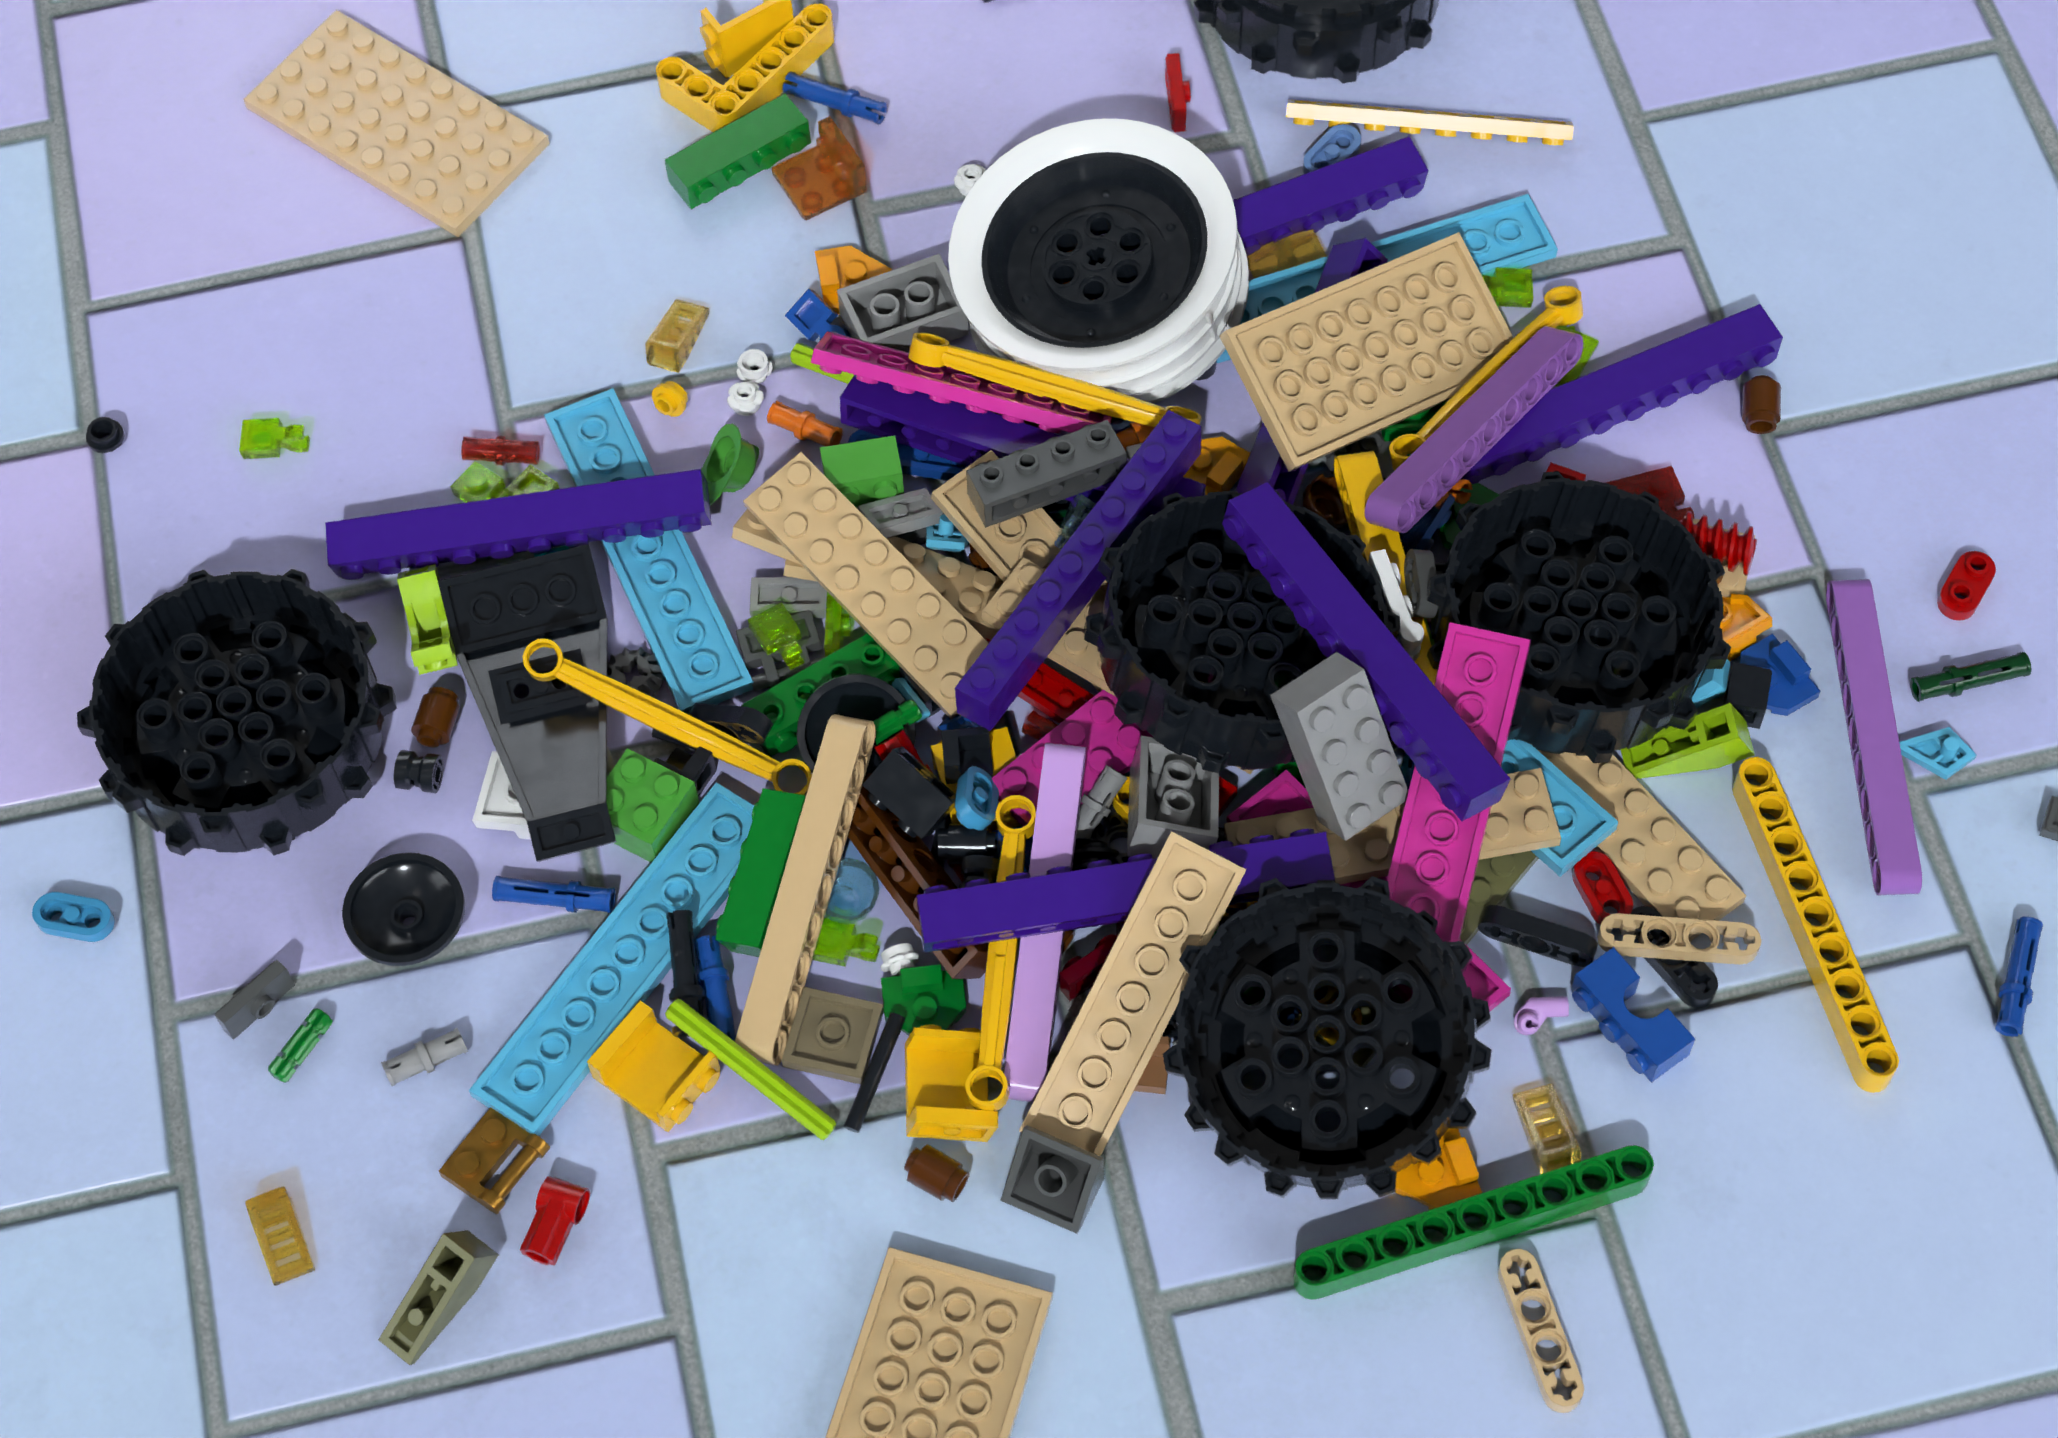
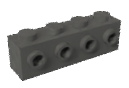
[966,420,1127,528]

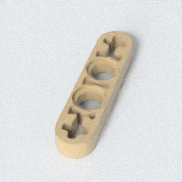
[1597,913,1762,965]
[1498,1249,1584,1413]

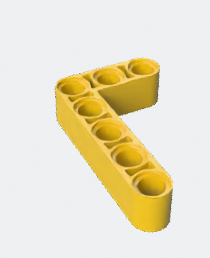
[656,3,835,133]

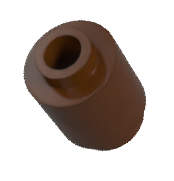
[1742,375,1781,434]
[411,687,460,748]
[904,1144,970,1202]

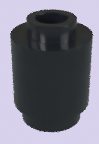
[938,824,997,864]

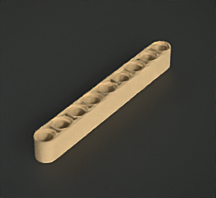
[735,714,876,1066]

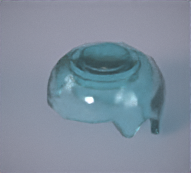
[825,858,880,924]

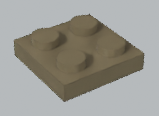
[781,987,884,1084]

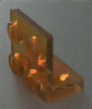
[772,116,867,220]

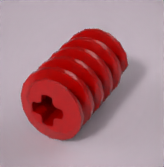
[1680,511,1757,576]

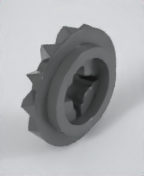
[608,647,664,697]

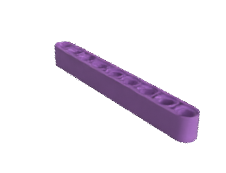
[1365,326,1583,533]
[1826,579,1922,895]

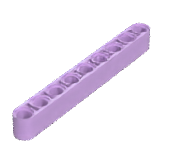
[1002,743,1086,1102]

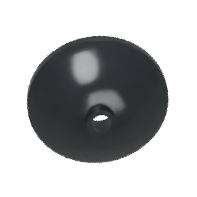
[797,674,916,773]
[342,853,465,966]

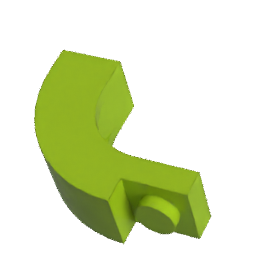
[397,564,458,675]

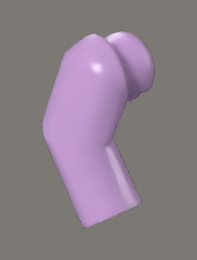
[1514,996,1569,1035]

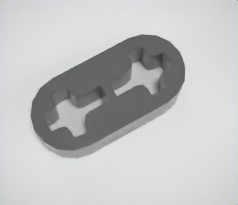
[1404,549,1438,618]

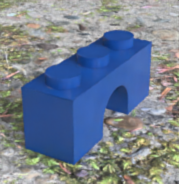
[1571,947,1695,1083]

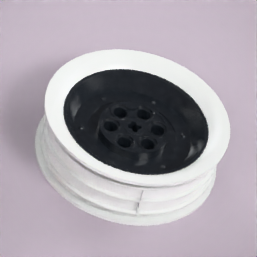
[948,118,1249,404]

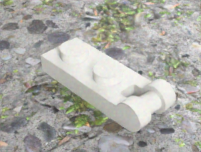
[1368,549,1424,661]

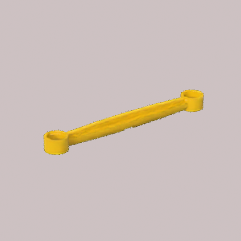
[1389,286,1583,471]
[908,333,1202,427]
[523,639,812,796]
[966,795,1036,1111]

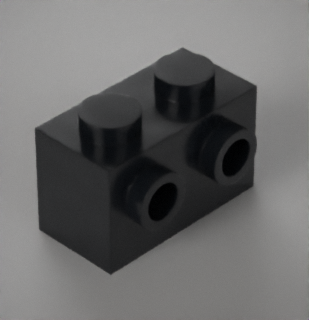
[862,746,956,839]

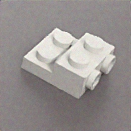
[472,751,531,839]

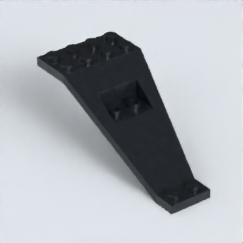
[438,544,616,862]

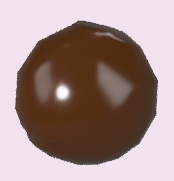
[1303,474,1348,530]

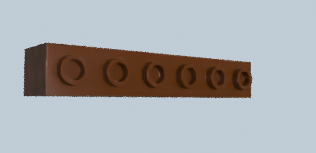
[848,773,988,979]

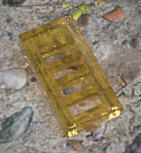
[645,299,709,373]
[1512,1083,1581,1174]
[245,1187,315,1286]

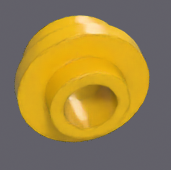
[652,381,688,417]

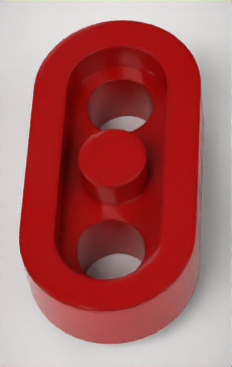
[1937,551,1996,621]
[1572,851,1633,929]

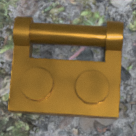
[439,1107,550,1214]

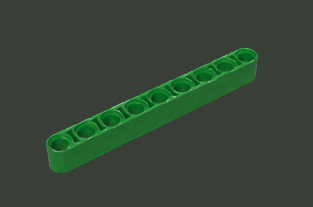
[1293,1145,1654,1300]

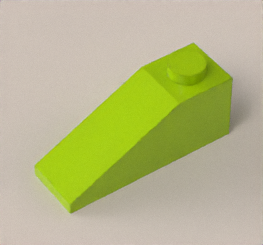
[1621,703,1755,779]

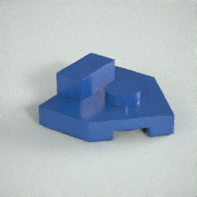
[1738,633,1821,716]

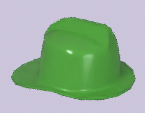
[701,424,759,505]

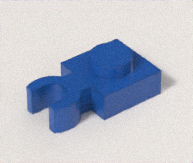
[785,289,851,342]

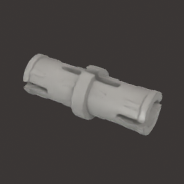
[1076,765,1128,838]
[381,1028,468,1087]

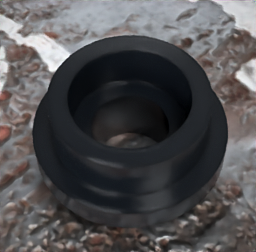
[86,417,124,453]

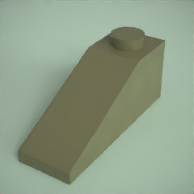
[378,1230,499,1365]

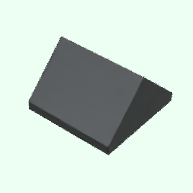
[1000,1125,1104,1234]

